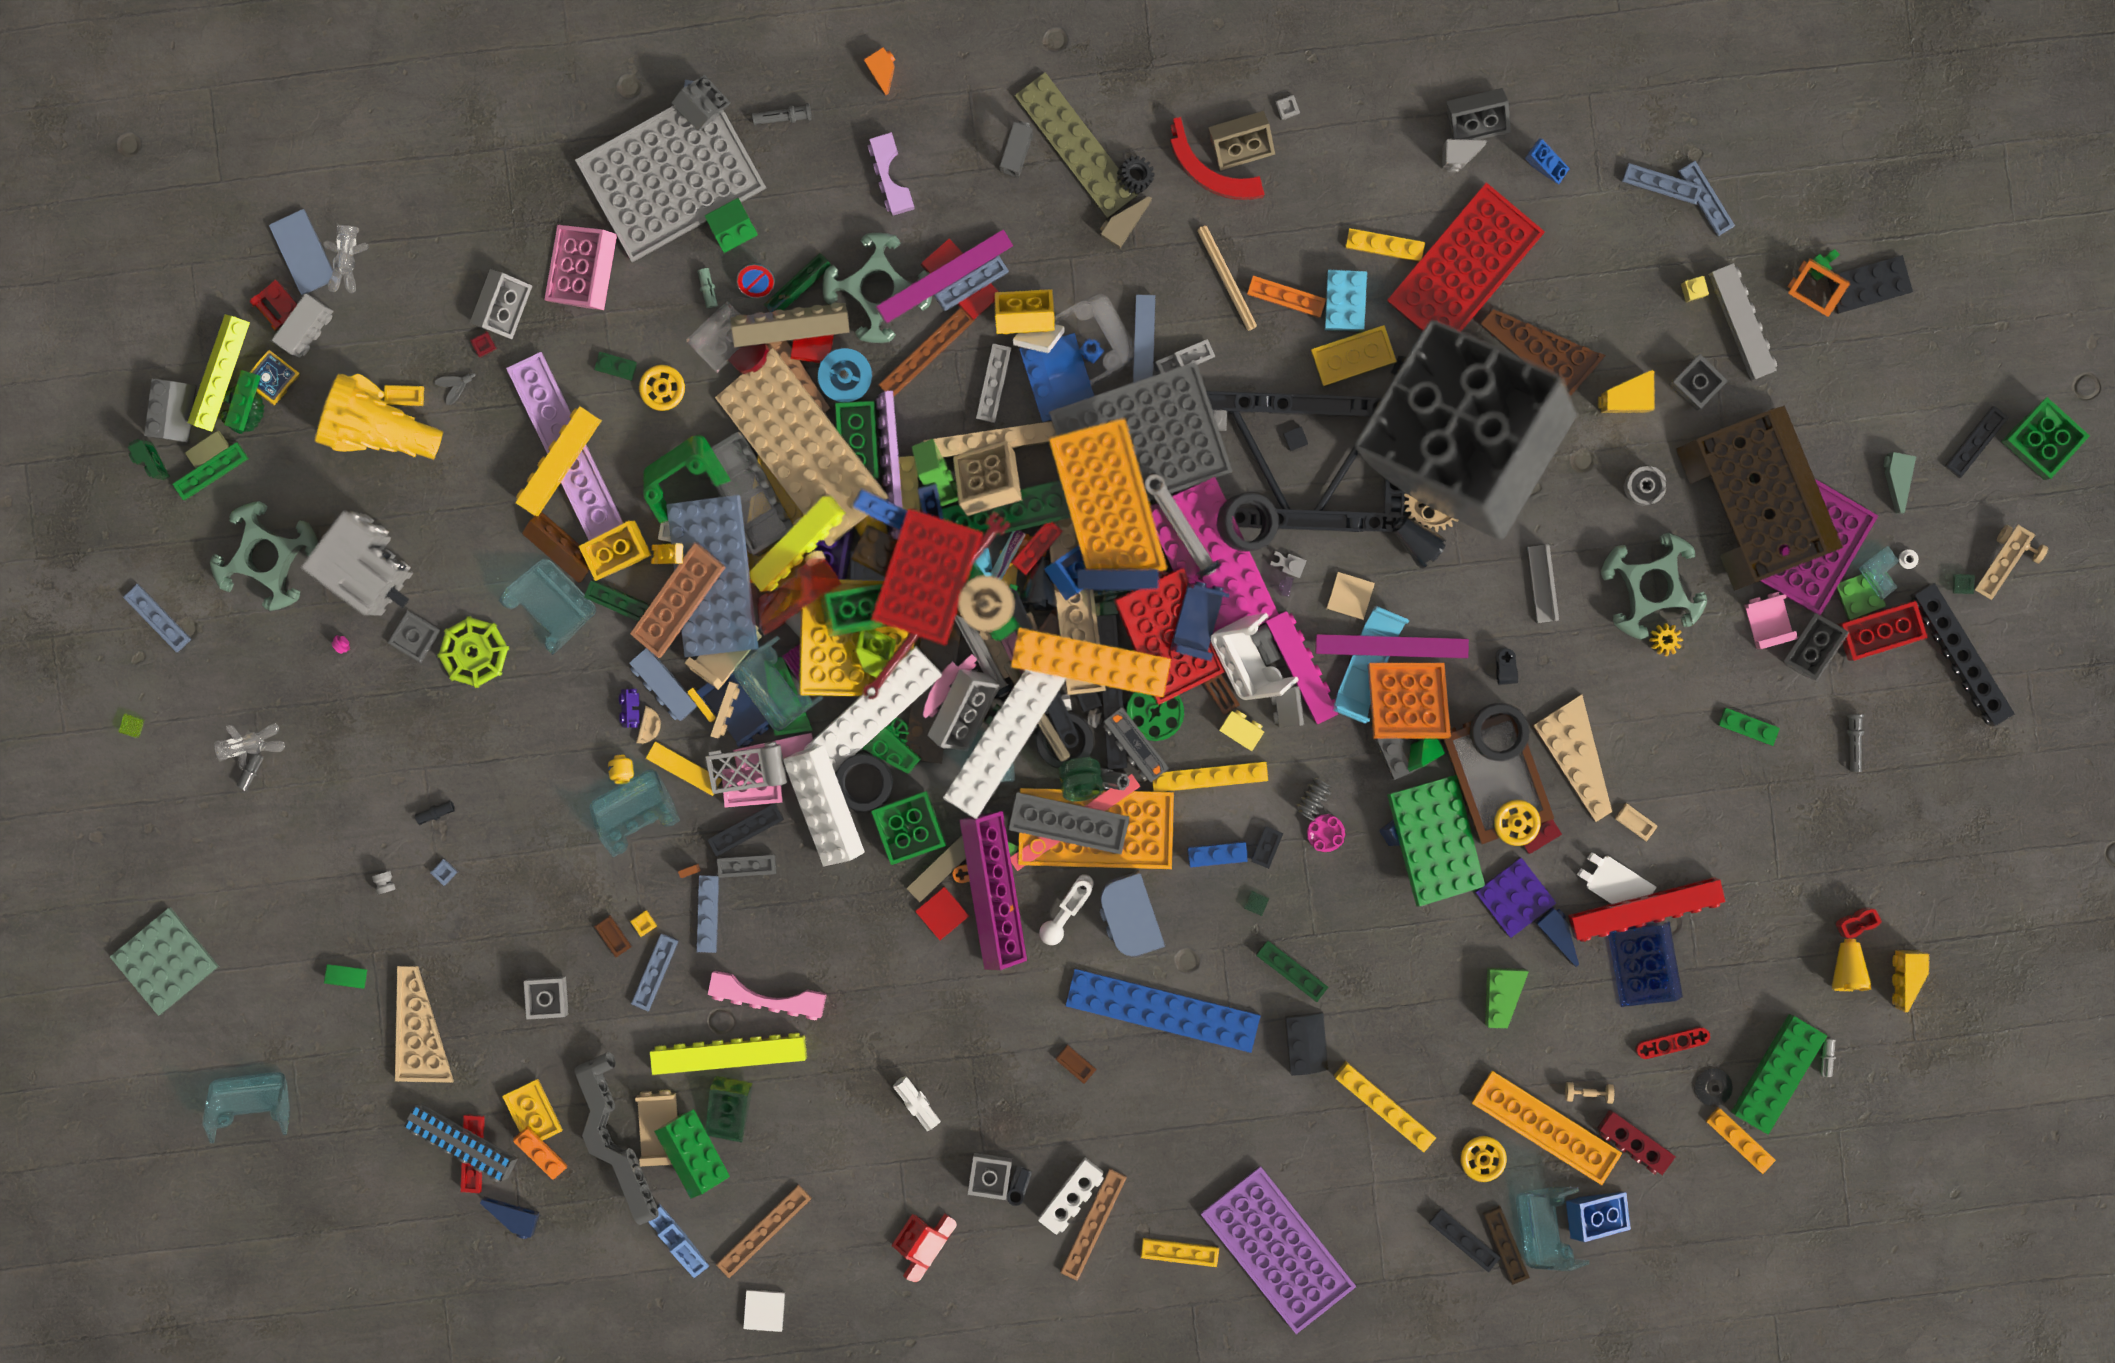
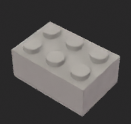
[272,294,333,358]

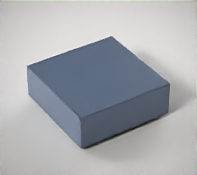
[430,859,458,886]

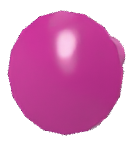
[1307,814,1345,852]

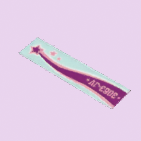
[991,530,1026,580]

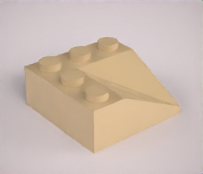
[953,441,1022,516]

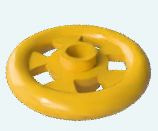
[639,365,685,411]
[1494,800,1540,846]
[1461,1136,1507,1182]

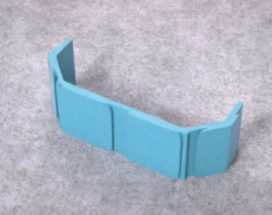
[1333,606,1409,724]

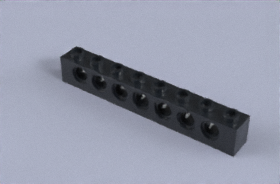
[1910,583,2015,726]

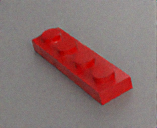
[461,1114,485,1193]

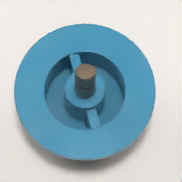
[818,348,872,402]

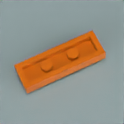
[513,1126,567,1180]

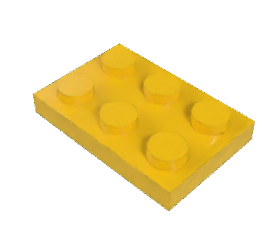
[502,1079,563,1141]

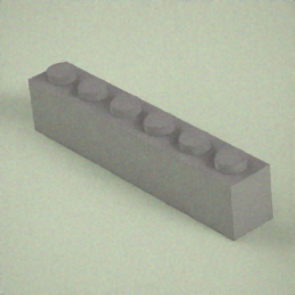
[1708,263,1777,381]

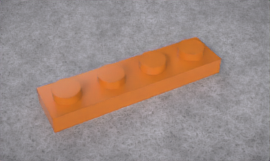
[1247,276,1326,318]

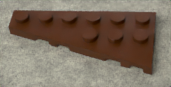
[1480,309,1606,396]

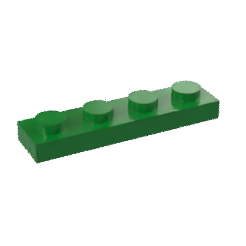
[173,442,249,500]

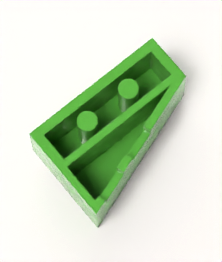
[912,439,959,507]
[1485,968,1529,1028]

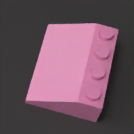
[545,225,617,310]

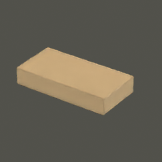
[1615,803,1658,842]

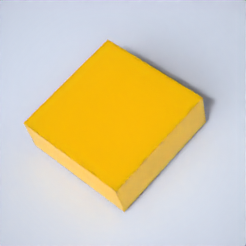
[630,910,657,937]

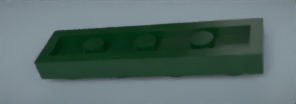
[764,253,832,312]
[584,579,650,622]
[1256,940,1329,1002]

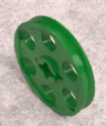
[1126,692,1184,741]

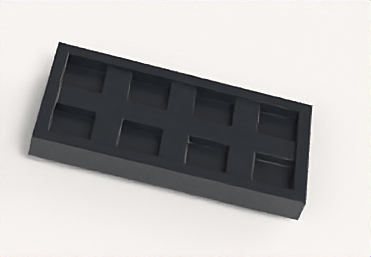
[1827,255,1913,314]

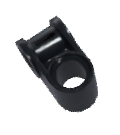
[1495,648,1518,685]

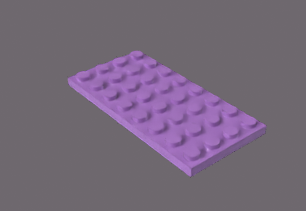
[1201,1166,1356,1334]

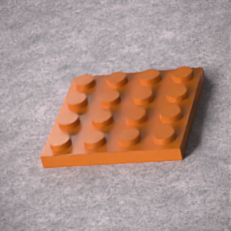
[1368,663,1451,738]

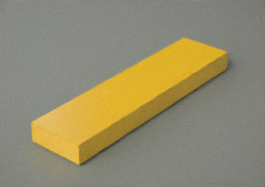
[646,742,722,796]
[1141,1238,1219,1267]

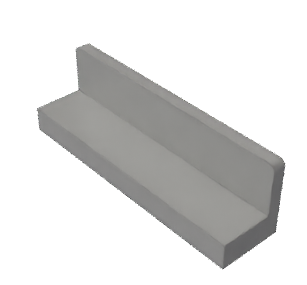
[1527,544,1559,623]

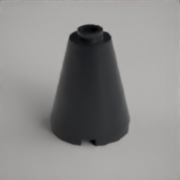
[1393,517,1446,568]
[1020,557,1057,611]

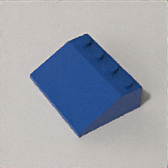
[1020,333,1094,423]

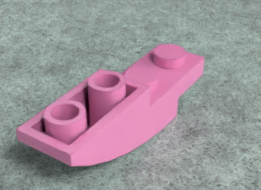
[923,654,977,718]

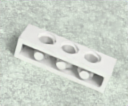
[1038,1157,1104,1235]

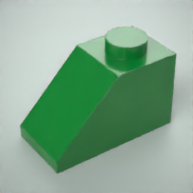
[1408,738,1445,772]

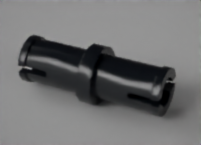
[415,800,455,825]

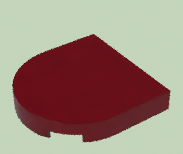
[728,343,769,374]

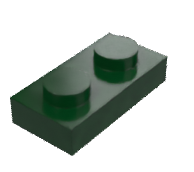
[594,351,637,381]

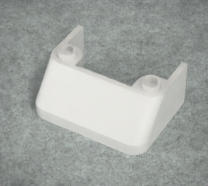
[1211,613,1299,700]

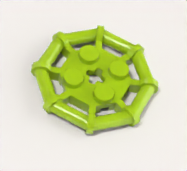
[437,616,509,688]

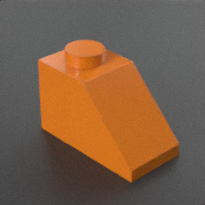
[864,47,895,96]

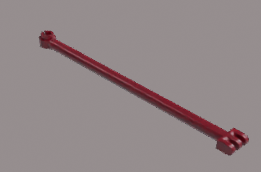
[863,512,1010,699]

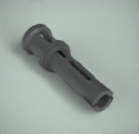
[752,103,812,125]
[1847,714,1865,772]

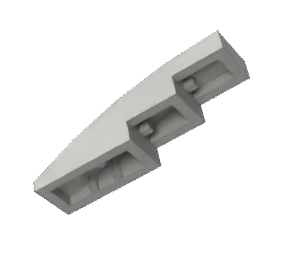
[1153,339,1215,376]

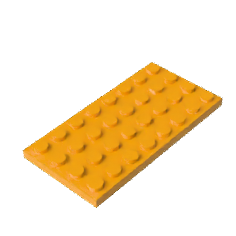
[1050,418,1167,571]
[1018,788,1174,869]

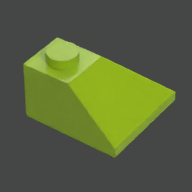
[856,629,896,677]

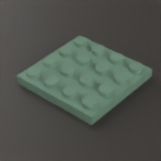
[110,908,219,1016]

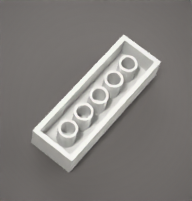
[783,745,865,867]

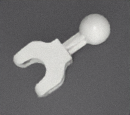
[1039,874,1094,945]

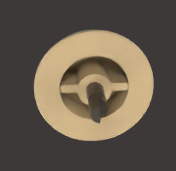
[959,576,1014,631]

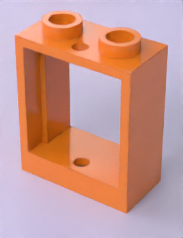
[1788,258,1850,317]

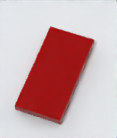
[921,239,999,321]

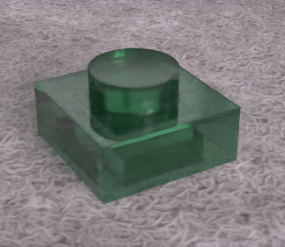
[1953,574,1975,594]
[1244,891,1269,916]

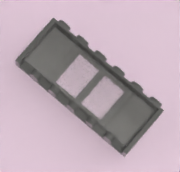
[709,432,794,556]

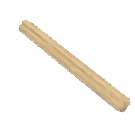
[1197,225,1257,331]

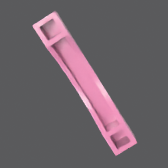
[708,970,827,1020]

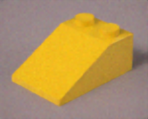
[579,521,651,581]

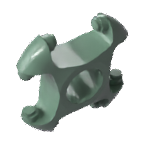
[823,232,932,343]
[210,501,319,611]
[1601,533,1708,640]

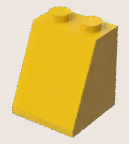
[1598,371,1654,413]

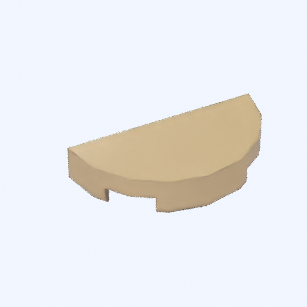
[636,706,661,743]

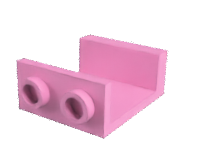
[1744,592,1798,649]

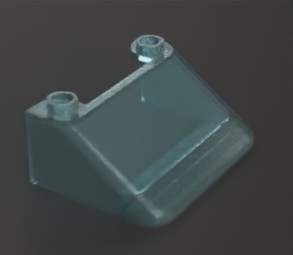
[499,559,596,655]

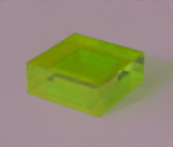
[119,714,144,738]

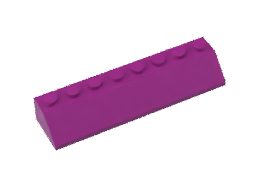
[960,811,1027,970]

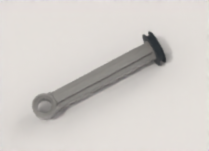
[1145,474,1222,579]
[955,615,1013,699]

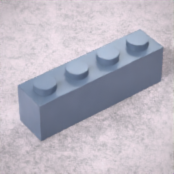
[630,648,698,721]

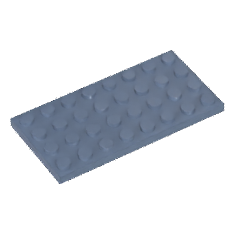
[666,495,758,657]

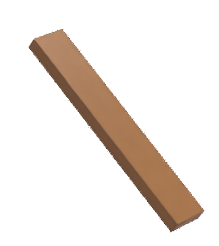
[1060,1168,1127,1281]
[716,1184,812,1278]

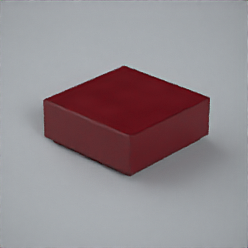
[470,331,497,358]

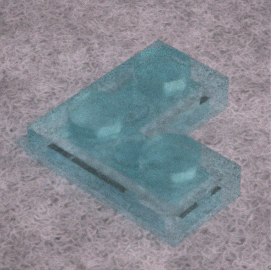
[1859,546,1899,599]

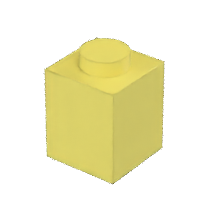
[1681,276,1709,302]

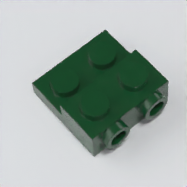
[128,439,170,480]

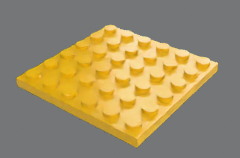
[799,578,914,696]

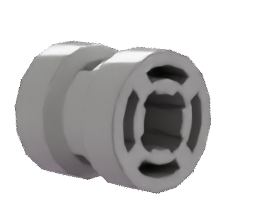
[372,871,396,895]

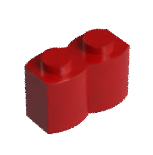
[1835,907,1882,938]

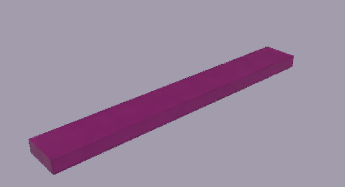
[876,229,1013,324]
[1315,634,1469,658]

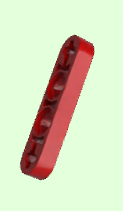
[1636,1027,1710,1059]

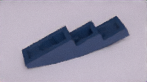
[1078,568,1159,590]

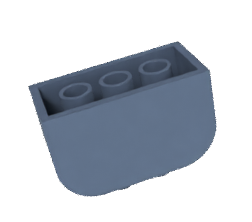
[1100,871,1165,956]

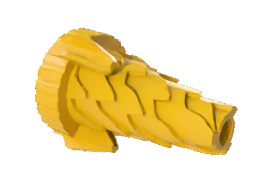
[315,374,443,460]

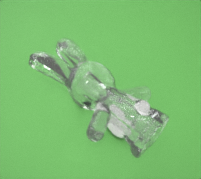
[323,225,369,293]
[214,724,285,769]

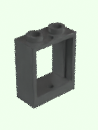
[1000,121,1033,178]

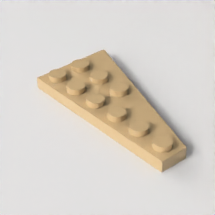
[1533,694,1612,822]
[395,966,454,1083]

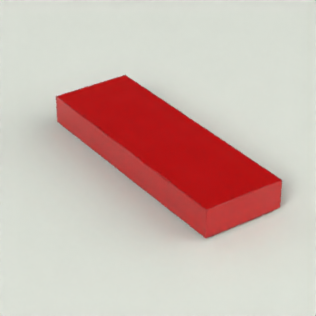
[1011,522,1063,575]

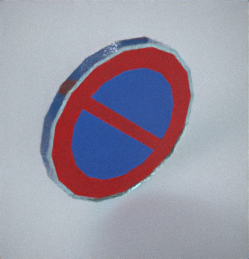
[736,263,775,298]

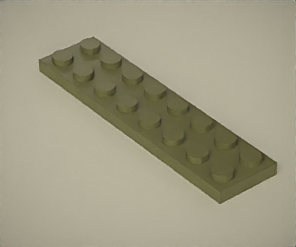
[1015,72,1138,219]

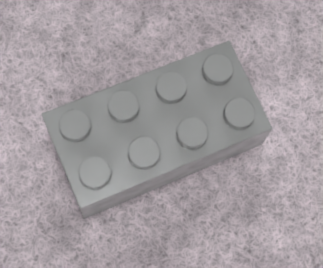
[928,669,1001,751]

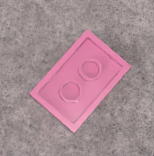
[722,766,783,807]

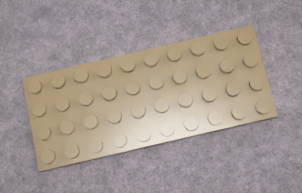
[715,348,889,546]

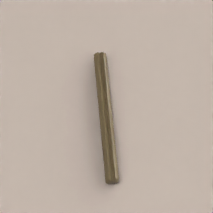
[1004,661,1070,761]

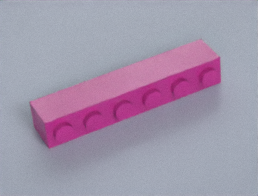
[1265,611,1338,725]

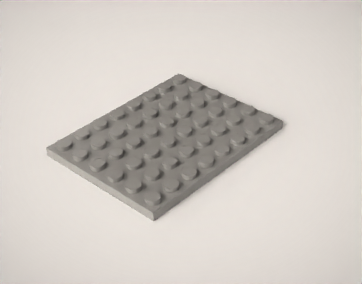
[575,106,767,262]

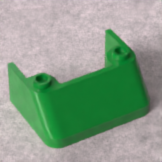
[643,435,731,524]

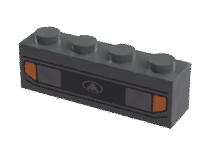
[1103,707,1169,782]

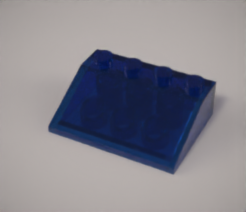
[1608,922,1683,1007]

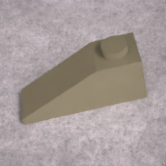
[1100,196,1152,249]

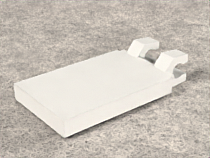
[1577,852,1656,904]

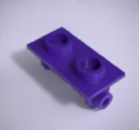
[619,689,640,728]

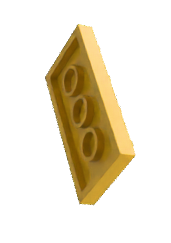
[1311,325,1397,386]

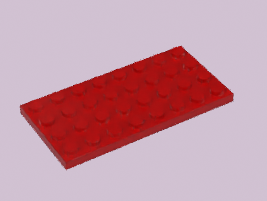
[1387,182,1545,332]

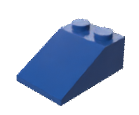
[1044,545,1086,600]
[1566,1192,1631,1242]

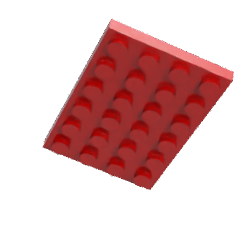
[872,509,983,645]
[1114,567,1225,705]

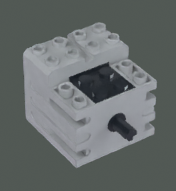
[302,511,413,616]

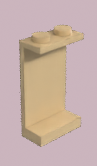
[685,626,762,690]
[635,1090,678,1167]

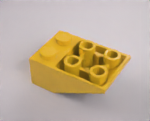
[1892,950,1929,1012]

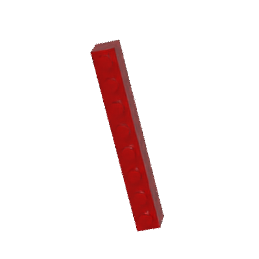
[1568,877,1725,942]

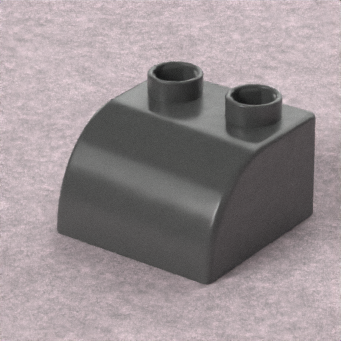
[1355,320,1577,540]

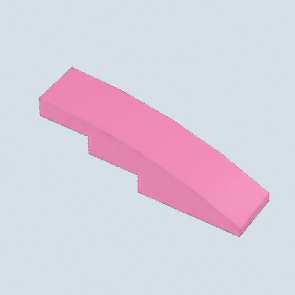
[733,733,813,768]

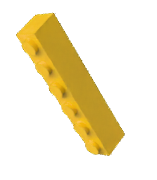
[516,407,602,516]
[1333,1061,1436,1152]

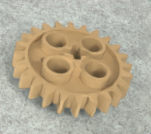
[1404,494,1458,532]

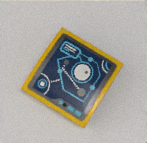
[250,350,299,405]

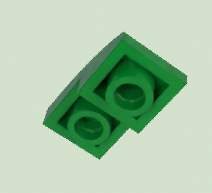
[324,964,367,989]

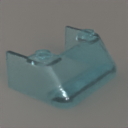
[734,636,823,731]
[202,1072,290,1143]
[1516,1187,1589,1271]

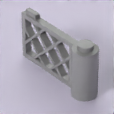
[706,741,787,794]

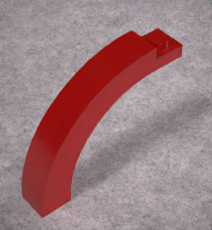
[1170,117,1265,200]

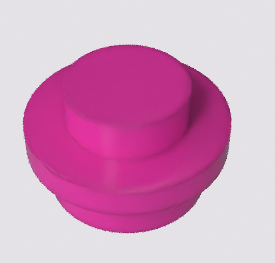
[331,635,350,654]

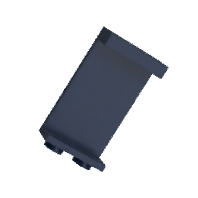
[1170,581,1230,661]
[697,673,770,747]

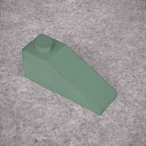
[1883,452,1916,514]

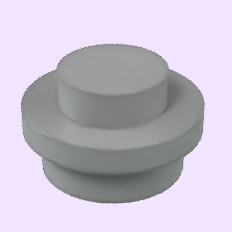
[1088,708,1103,728]

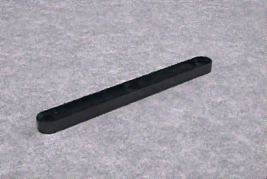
[1009,588,1079,748]

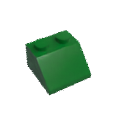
[704,197,758,253]

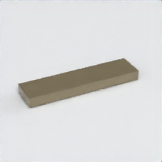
[907,836,966,902]

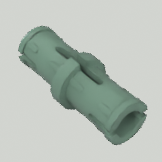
[697,268,718,308]

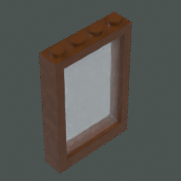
[1442,713,1555,844]

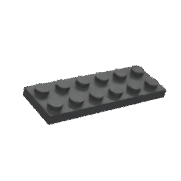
[1009,792,1130,854]

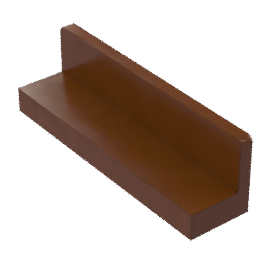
[522,512,590,583]

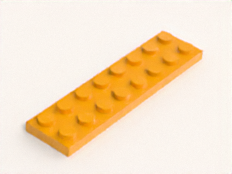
[1011,629,1171,697]
[1471,1070,1622,1185]

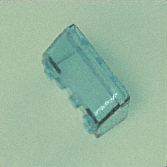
[589,769,681,857]

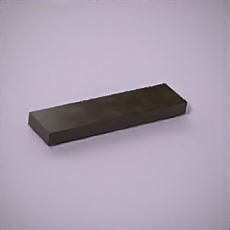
[1483,1206,1530,1285]

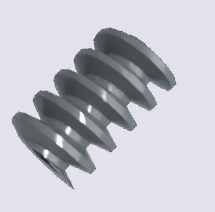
[1296,777,1332,821]

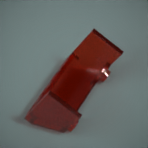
[757,559,842,635]

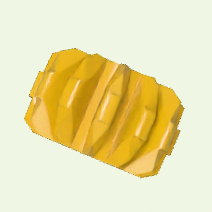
[1649,623,1683,656]

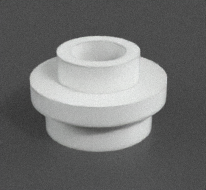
[1899,550,1918,569]

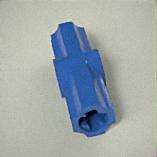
[1079,338,1104,364]

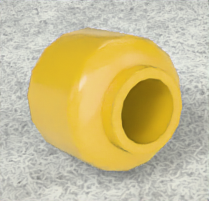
[608,755,634,784]

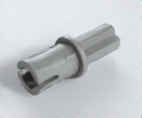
[1820,1038,1836,1077]

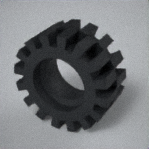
[1117,156,1155,194]

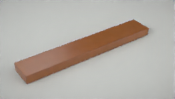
[878,308,975,398]

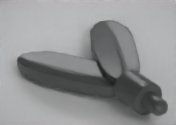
[435,373,476,405]

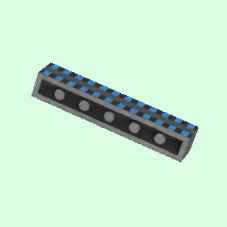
[404,1104,518,1182]

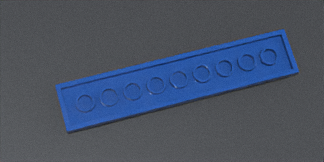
[1066,968,1261,1053]

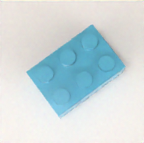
[1324,270,1367,332]

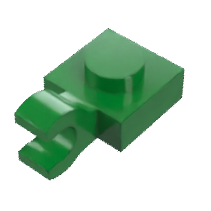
[1808,249,1840,281]

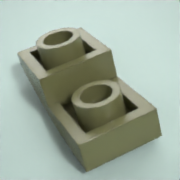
[185,431,230,469]

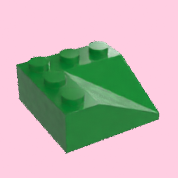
[2001,397,2090,480]
[872,791,946,865]

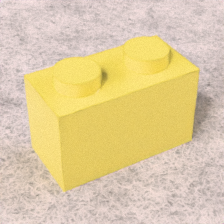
[1219,710,1264,751]

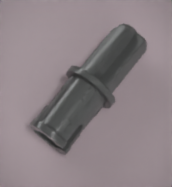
[236,753,263,791]

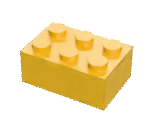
[995,289,1055,334]

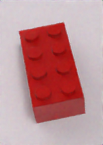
[1837,601,1928,661]

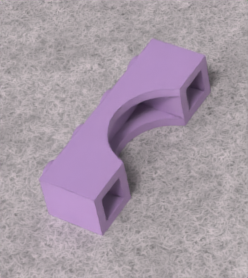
[868,133,915,216]

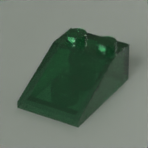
[705,1076,753,1143]

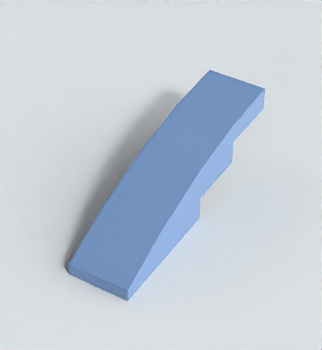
[649,1204,709,1278]

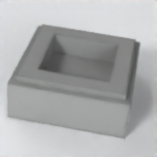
[1275,95,1300,120]

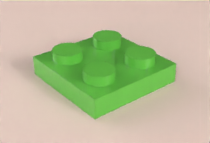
[1836,570,1886,620]

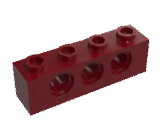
[1597,1109,1676,1176]

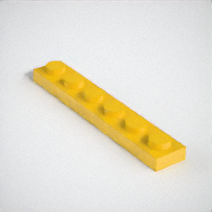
[1152,762,1268,792]

